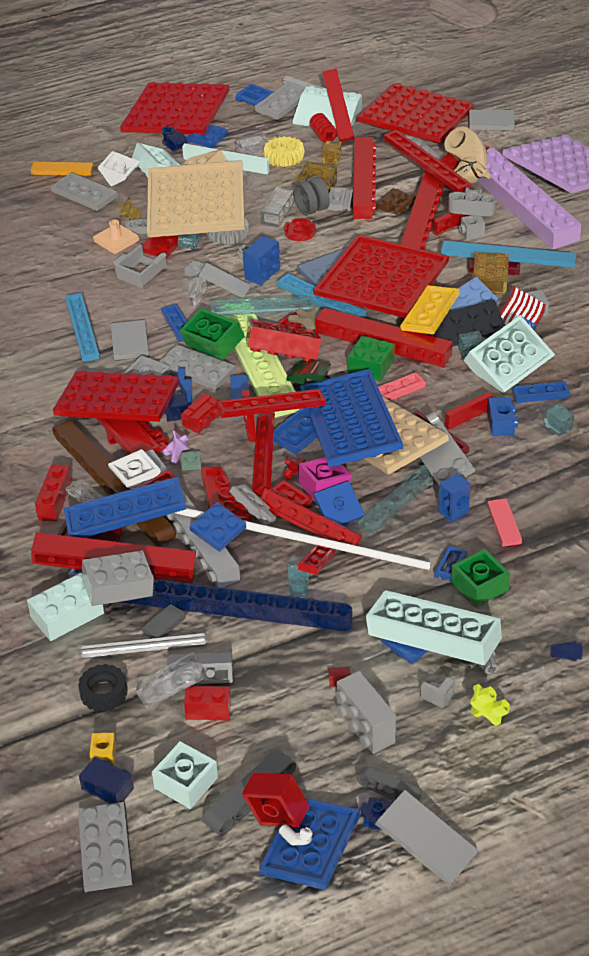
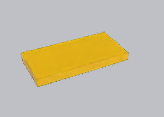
[400,285,460,334]

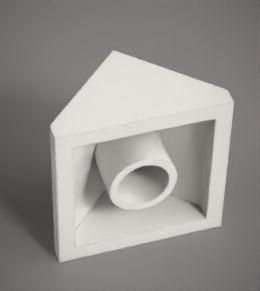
[98,151,140,186]
[108,449,161,489]

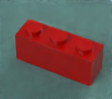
[35,464,72,522]

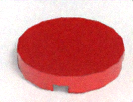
[284,218,316,241]

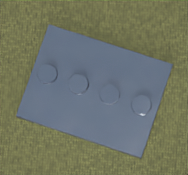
[298,247,348,286]

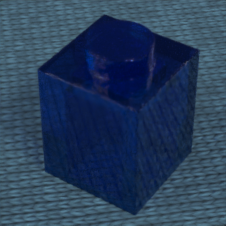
[163,394,188,422]

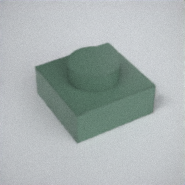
[181,451,201,471]

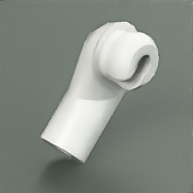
[279,824,312,845]

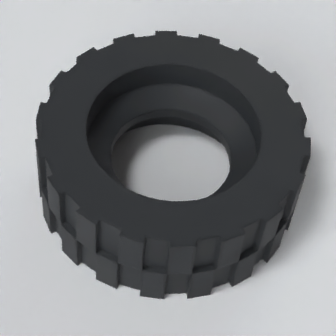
[78,664,128,712]

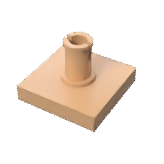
[93,219,139,254]

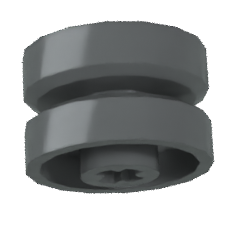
[293,176,330,216]

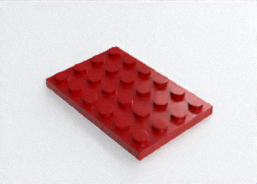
[53,370,179,422]

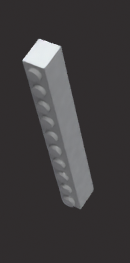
[145,449,240,589]

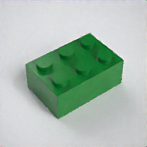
[179,308,245,360]

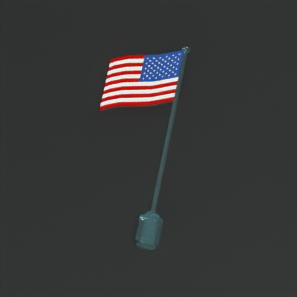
[500,286,546,330]

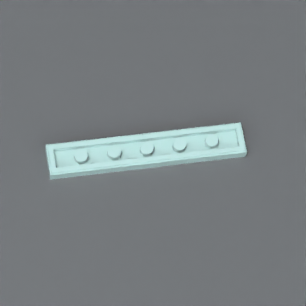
[182,143,269,175]

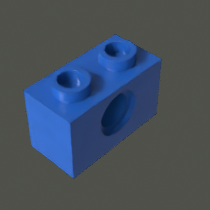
[488,397,518,436]
[439,473,471,522]

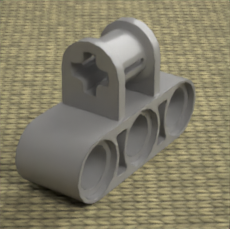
[448,188,496,216]

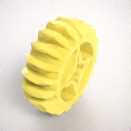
[263,136,304,167]

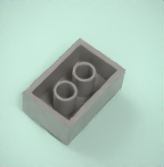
[82,550,154,606]
[336,671,396,754]

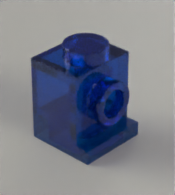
[361,797,395,831]

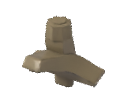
[288,307,316,330]

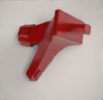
[283,456,305,480]

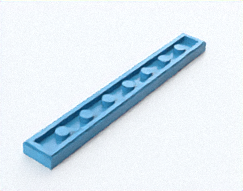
[441,241,576,268]

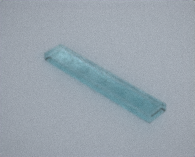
[210,296,314,316]
[358,465,435,535]

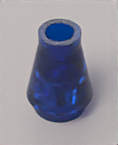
[551,640,583,662]

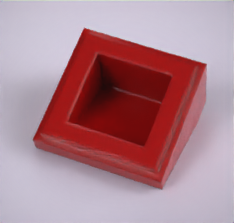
[328,666,351,687]

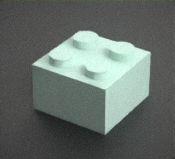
[152,741,218,809]

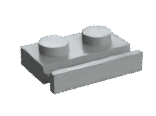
[327,187,354,211]

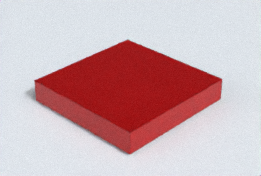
[242,390,256,442]

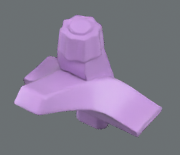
[163,431,189,464]

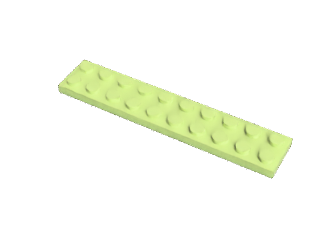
[216,302,299,418]

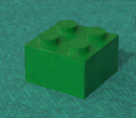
[348,336,394,381]
[451,549,510,607]

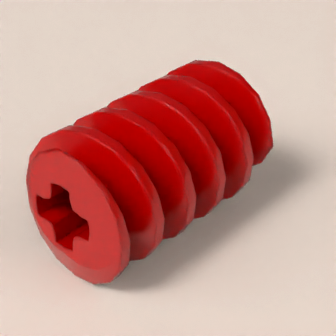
[310,113,338,143]

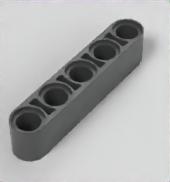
[202,750,297,836]

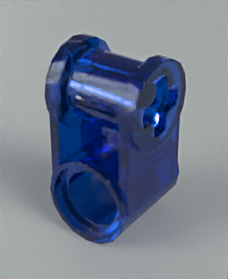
[161,126,188,152]

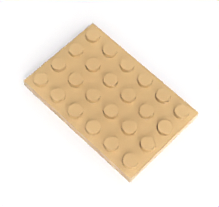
[364,397,449,475]

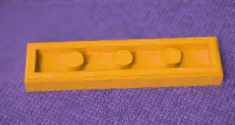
[31,162,94,176]

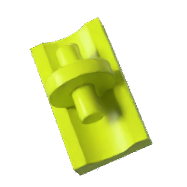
[470,684,510,726]

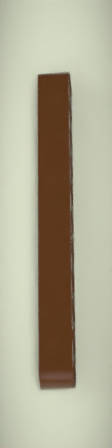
[52,420,176,546]

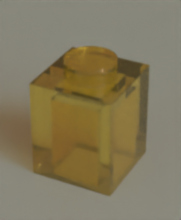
[322,141,342,165]

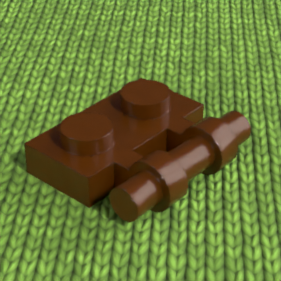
[376,188,416,214]

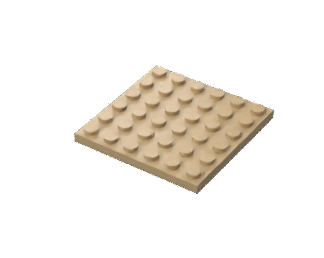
[147,160,245,237]

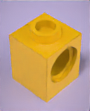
[90,732,116,769]

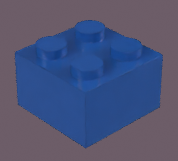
[243,236,281,285]

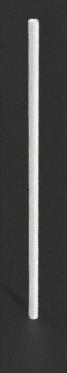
[175,508,431,570]

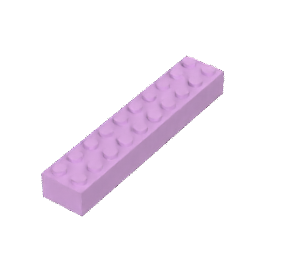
[477,148,581,250]

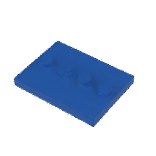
[259,798,360,890]

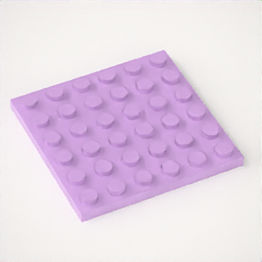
[502,135,589,193]

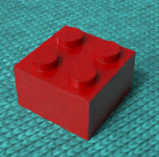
[242,772,309,828]

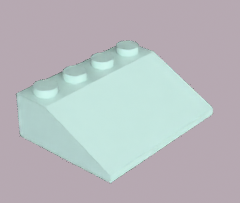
[293,86,362,129]
[464,315,555,393]

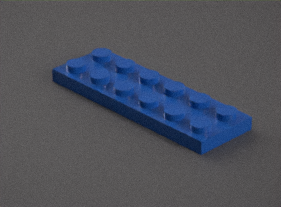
[63,477,186,538]

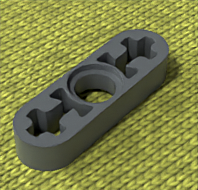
[357,766,422,801]

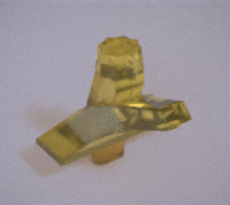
[118,197,142,220]

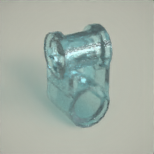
[178,233,202,250]
[288,564,309,601]

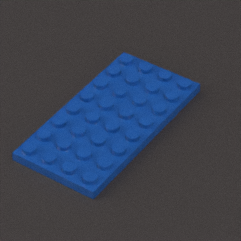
[300,369,403,467]

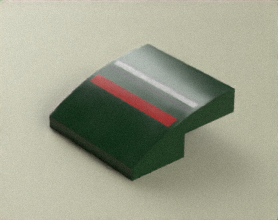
[287,361,331,385]

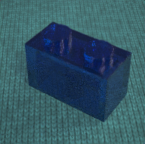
[79,757,134,804]

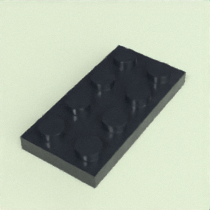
[433,299,505,347]

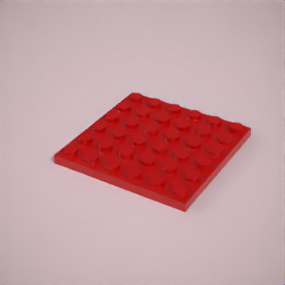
[120,82,230,135]
[357,83,474,143]
[314,235,449,318]

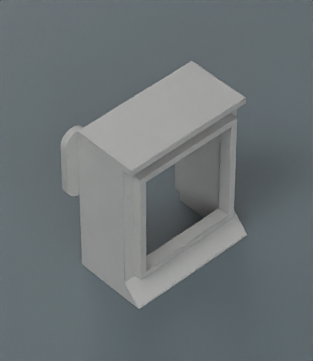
[113,244,167,289]

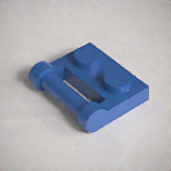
[235,84,273,106]

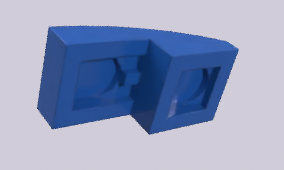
[178,368,193,405]

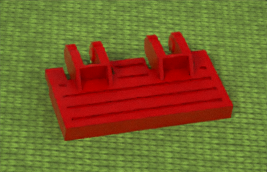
[97,418,170,455]

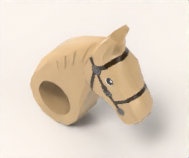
[444,126,492,184]

